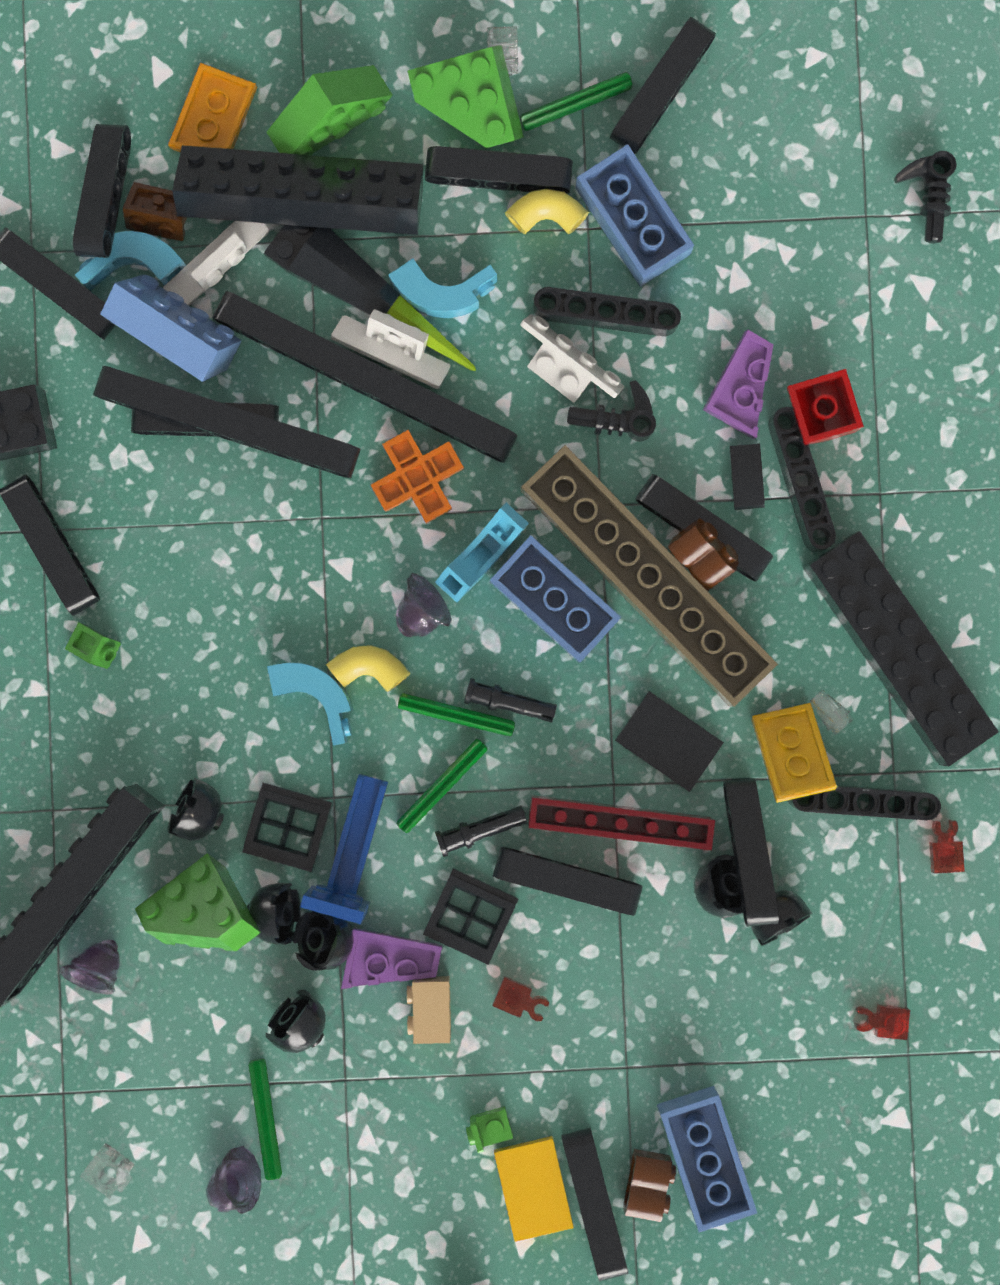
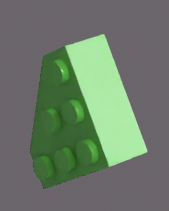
[407,45,524,148]
[266,65,393,155]
[135,853,261,951]

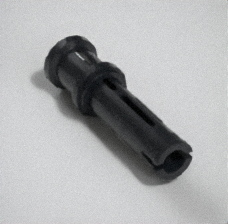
[464,678,557,723]
[435,805,528,857]

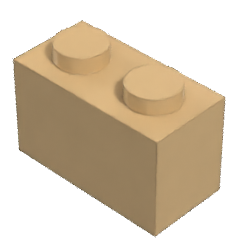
[407,976,451,1044]

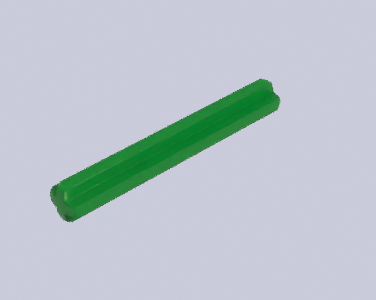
[520,72,633,131]
[398,693,515,736]
[396,739,488,833]
[248,1058,282,1180]

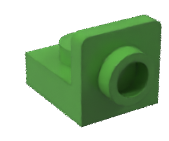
[65,622,121,669]
[466,1106,513,1153]

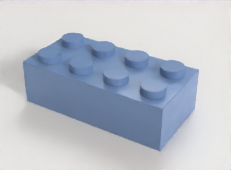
[575,144,694,287]
[100,275,242,382]
[490,535,621,663]
[657,1086,757,1232]

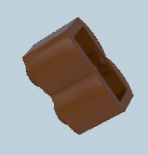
[668,518,739,591]
[623,1149,676,1222]

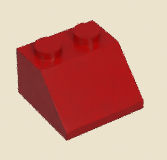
[787,369,864,445]

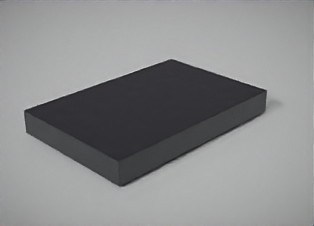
[615,691,724,792]

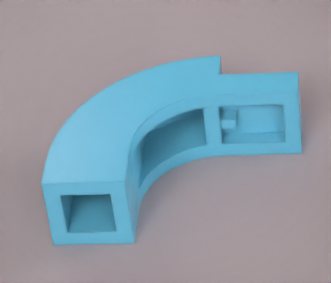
[75,231,186,291]
[388,258,497,318]
[435,502,529,603]
[267,663,353,746]

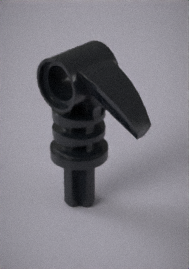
[894,151,957,244]
[567,380,656,442]

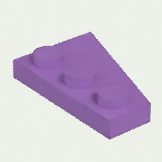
[703,330,773,439]
[341,928,442,989]

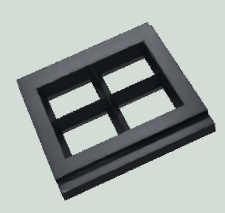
[242,782,332,872]
[423,868,519,965]

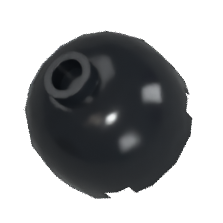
[167,778,224,841]
[694,854,743,918]
[247,883,301,945]
[751,890,812,946]
[293,911,354,971]
[265,990,326,1053]

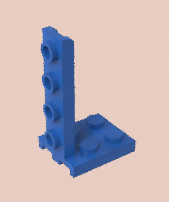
[300,774,388,924]

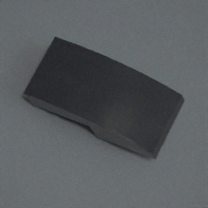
[730,443,765,510]

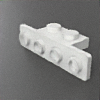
[163,221,269,306]
[331,309,450,389]
[520,314,625,403]

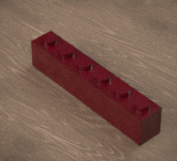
[528,795,715,851]

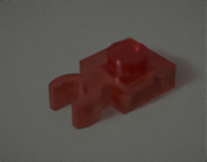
[929,820,965,874]
[492,976,549,1021]
[854,1004,910,1040]

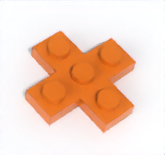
[371,430,464,524]

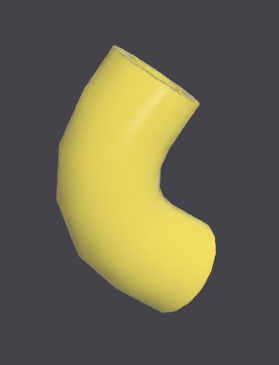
[505,189,589,234]
[326,645,410,692]

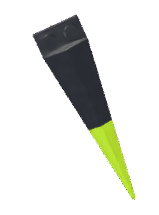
[264,225,476,371]

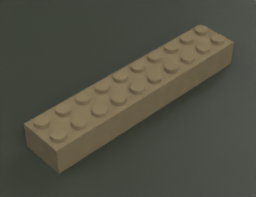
[521,445,778,707]

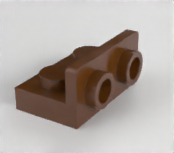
[123,182,187,241]

